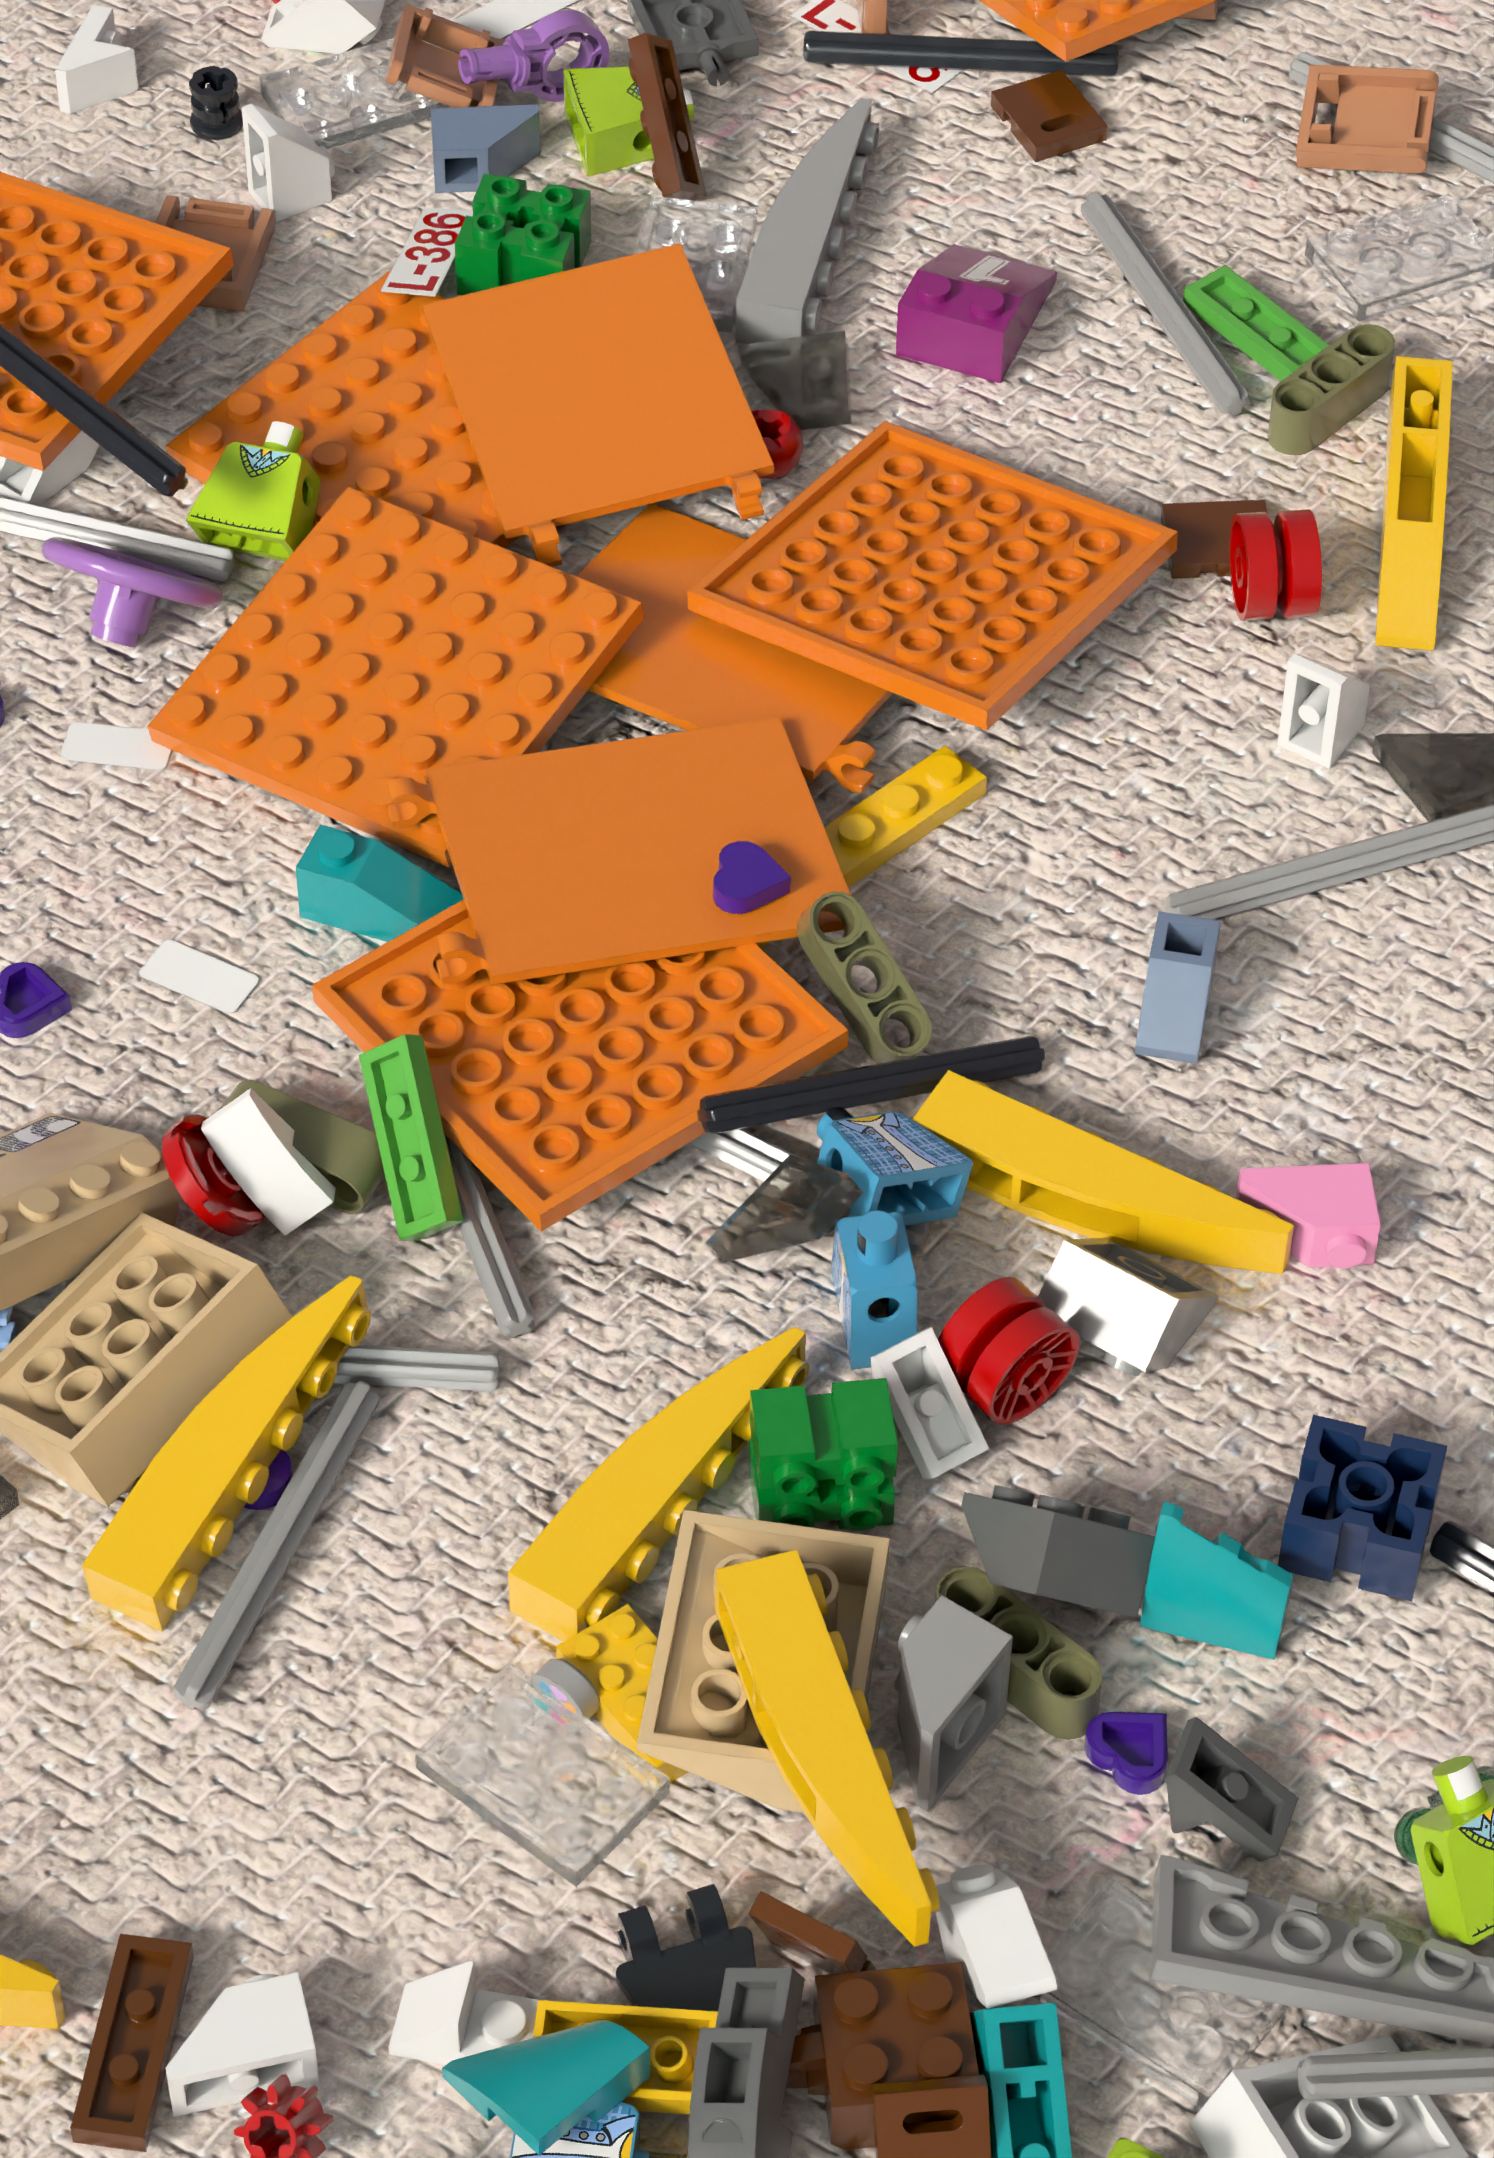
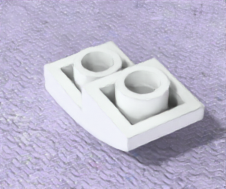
[201,1088,336,1236]

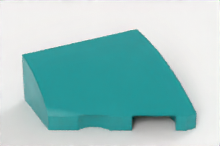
[1139,1502,1293,1660]
[442,2020,650,2156]

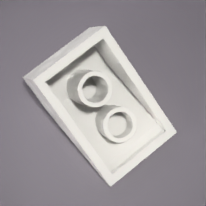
[1189,2035,1469,2158]

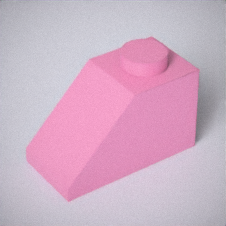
[1236,1163,1381,1268]

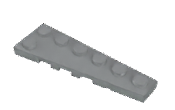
[1151,1855,1494,2045]

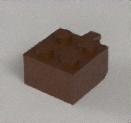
[786,1962,979,2150]

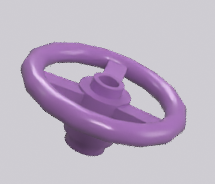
[42,537,223,648]

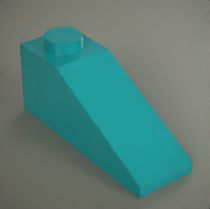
[296,824,463,942]
[969,2003,1072,2158]

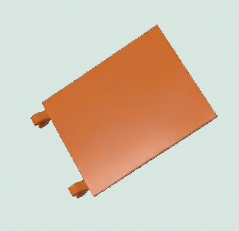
[422,243,774,567]
[576,503,893,793]
[387,717,851,985]

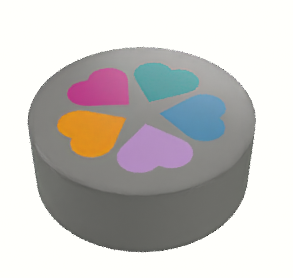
[531,1658,600,1728]

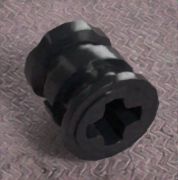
[189,66,243,140]

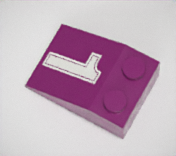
[896,244,1057,383]

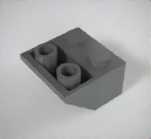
[961,1485,1155,1618]

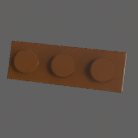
[628,33,707,203]
[70,1933,194,2152]

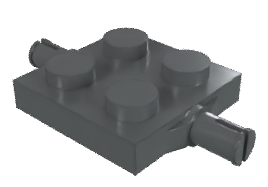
[627,0,759,86]

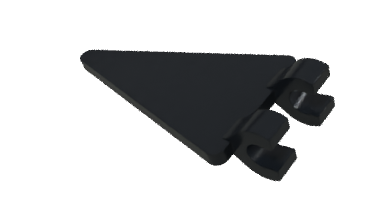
[615,1884,756,2012]

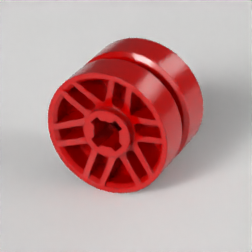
[1229,509,1322,621]
[938,1277,1080,1425]

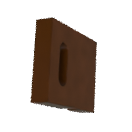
[991,70,1107,162]
[1161,499,1268,579]
[748,1891,876,1974]
[872,2075,991,2158]

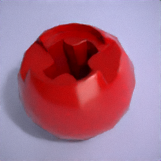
[751,409,804,479]

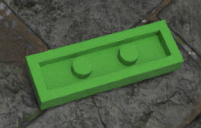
[1183,265,1329,381]
[359,1034,464,1241]

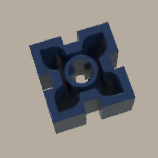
[1278,1415,1448,1602]

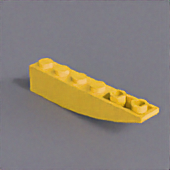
[1375,356,1453,651]
[912,1070,1294,1274]
[82,1275,371,1631]
[508,1326,809,1641]
[715,1549,939,1947]

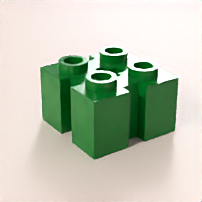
[455,174,591,296]
[749,1378,898,1531]

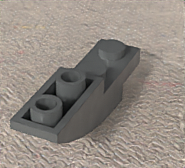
[688,1968,805,2158]

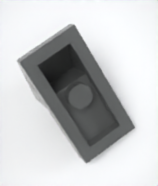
[1166,1717,1299,1862]

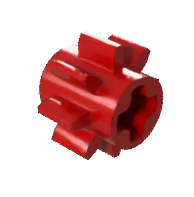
[234,2074,334,2158]

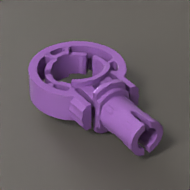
[458,10,609,102]

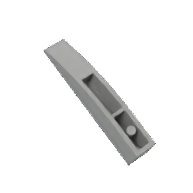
[736,98,879,352]

